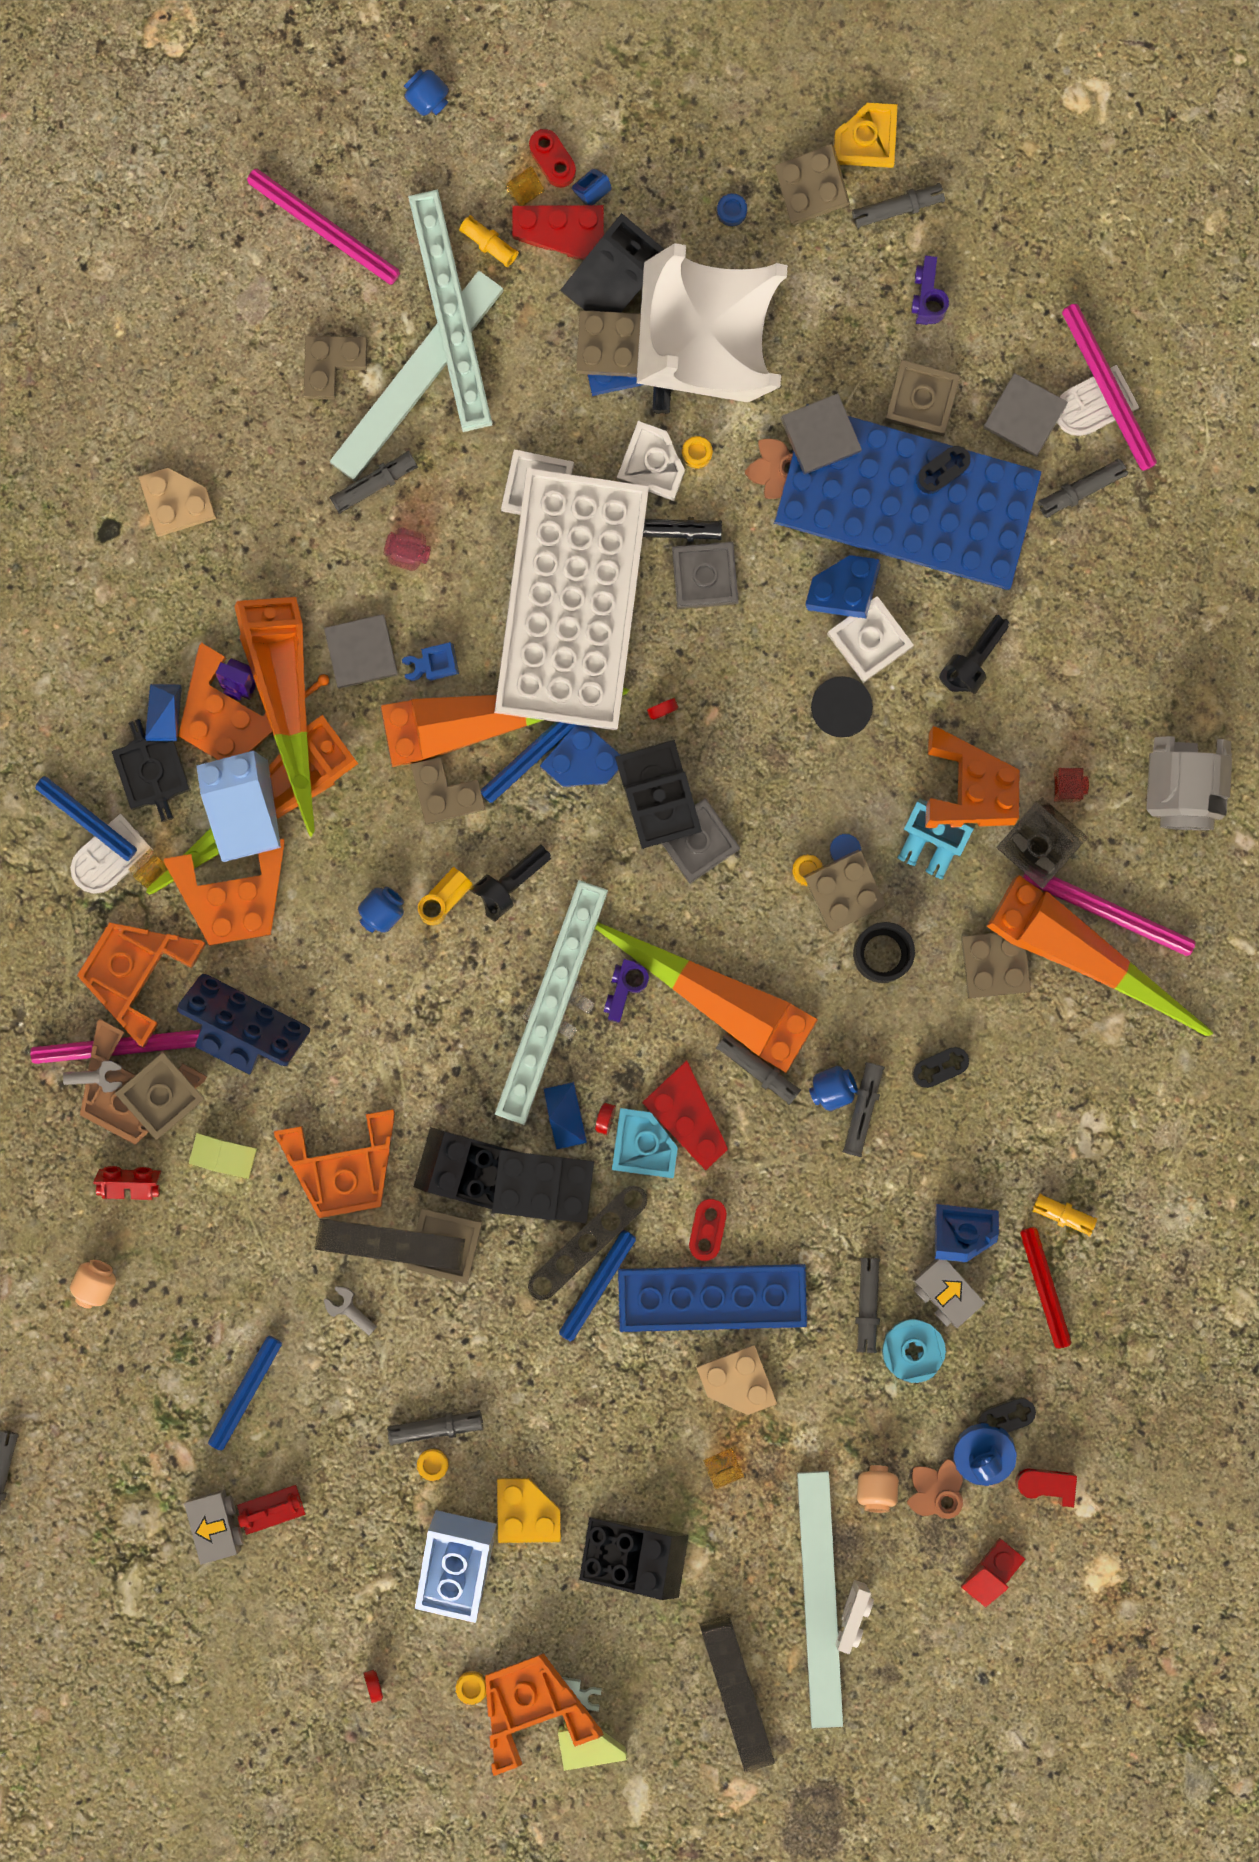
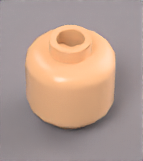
[70,1260,116,1308]
[857,1465,899,1513]

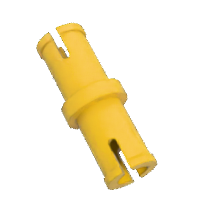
[459,215,519,267]
[1032,1193,1098,1237]

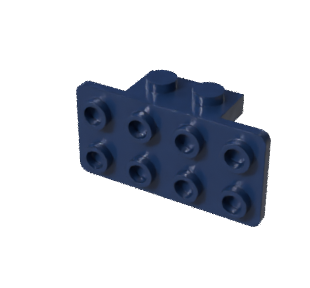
[177,974,310,1075]

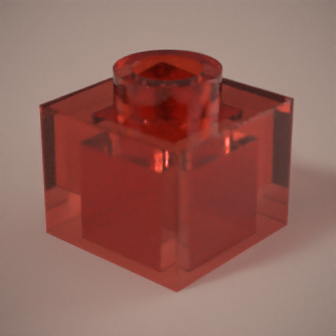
[1054,768,1089,802]

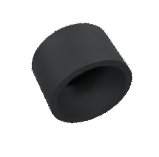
[853,922,915,983]

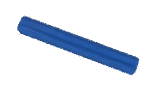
[481,722,575,803]
[35,776,137,861]
[559,1230,636,1341]
[208,1336,282,1451]

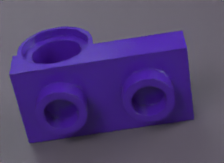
[911,256,949,325]
[216,658,256,700]
[604,959,649,1023]

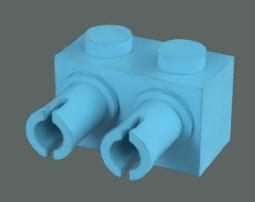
[897,798,976,879]

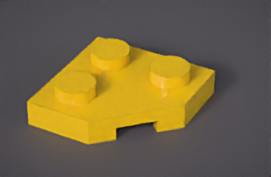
[834,103,898,168]
[497,1478,561,1543]

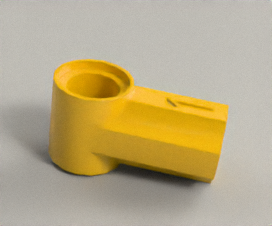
[418,866,473,926]

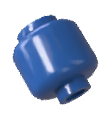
[404,69,449,116]
[358,887,404,933]
[809,1066,858,1111]

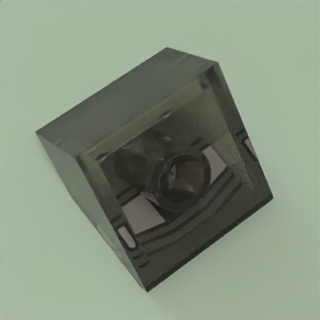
[996,797,1089,889]

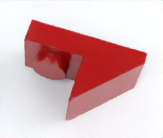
[961,1538,1026,1608]

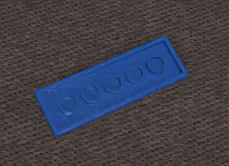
[618,1264,807,1332]

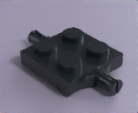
[112,719,191,822]

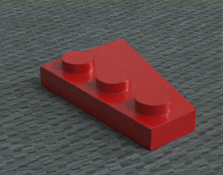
[512,205,604,260]
[642,1060,728,1171]

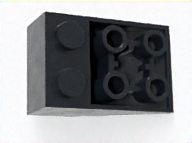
[560,213,664,313]
[413,1127,518,1209]
[579,1517,689,1600]

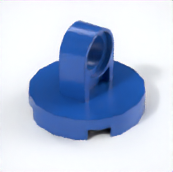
[953,1423,1017,1486]

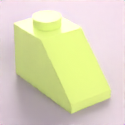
[558,1721,627,1771]

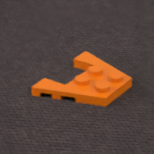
[178,643,273,760]
[925,726,1020,828]
[164,838,284,946]
[77,923,206,1048]
[274,1109,395,1218]
[485,1653,604,1776]

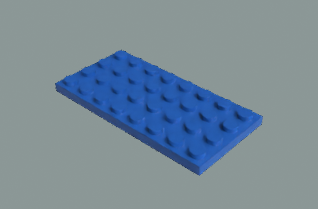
[774,404,1042,590]

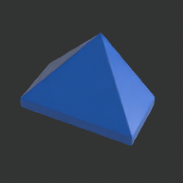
[145,684,182,741]
[544,1082,587,1149]

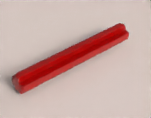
[1020,1227,1072,1349]

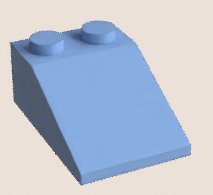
[197,751,281,862]
[415,1510,497,1623]

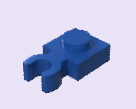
[402,642,459,681]

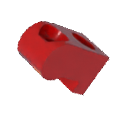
[1015,1468,1077,1508]

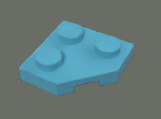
[612,1108,678,1178]

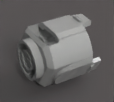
[1146,736,1232,831]

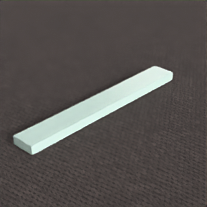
[408,189,492,432]
[330,271,503,482]
[495,880,608,1125]
[797,1471,843,1728]

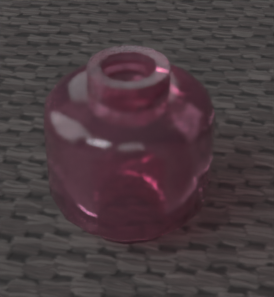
[383,527,431,571]

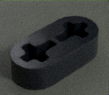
[916,446,971,494]
[912,1047,969,1088]
[977,1397,1036,1433]

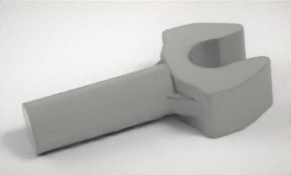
[63,1060,123,1093]
[324,1286,377,1336]

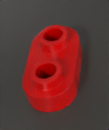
[529,129,576,188]
[689,1199,727,1261]

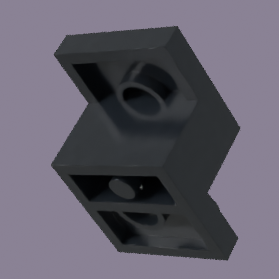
[615,739,702,849]
[492,1150,594,1223]

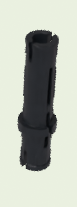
[643,517,722,542]

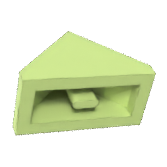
[189,1133,257,1179]

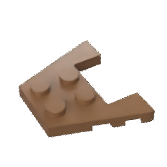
[80,1018,207,1144]

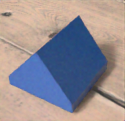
[572,169,612,205]

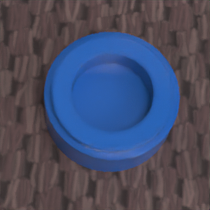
[717,193,747,226]
[829,834,861,861]

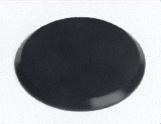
[811,676,873,738]

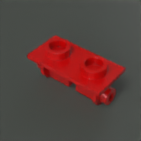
[93,1166,161,1200]
[236,1485,306,1535]

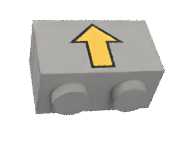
[912,1259,985,1328]
[184,1489,244,1565]

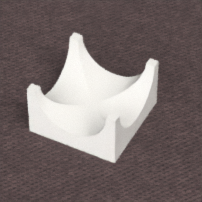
[637,243,788,402]

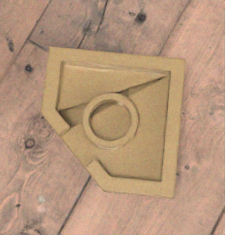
[139,468,217,537]
[696,1344,777,1415]

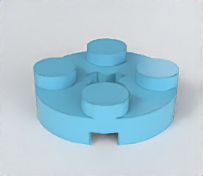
[882,1319,946,1383]

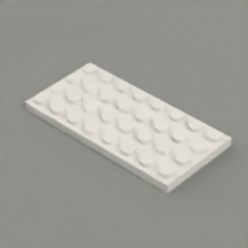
[494,468,649,730]

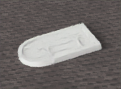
[1057,365,1139,436]
[70,814,154,894]

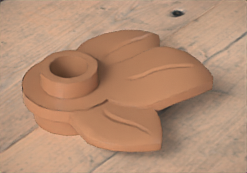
[745,439,793,499]
[907,1459,963,1519]

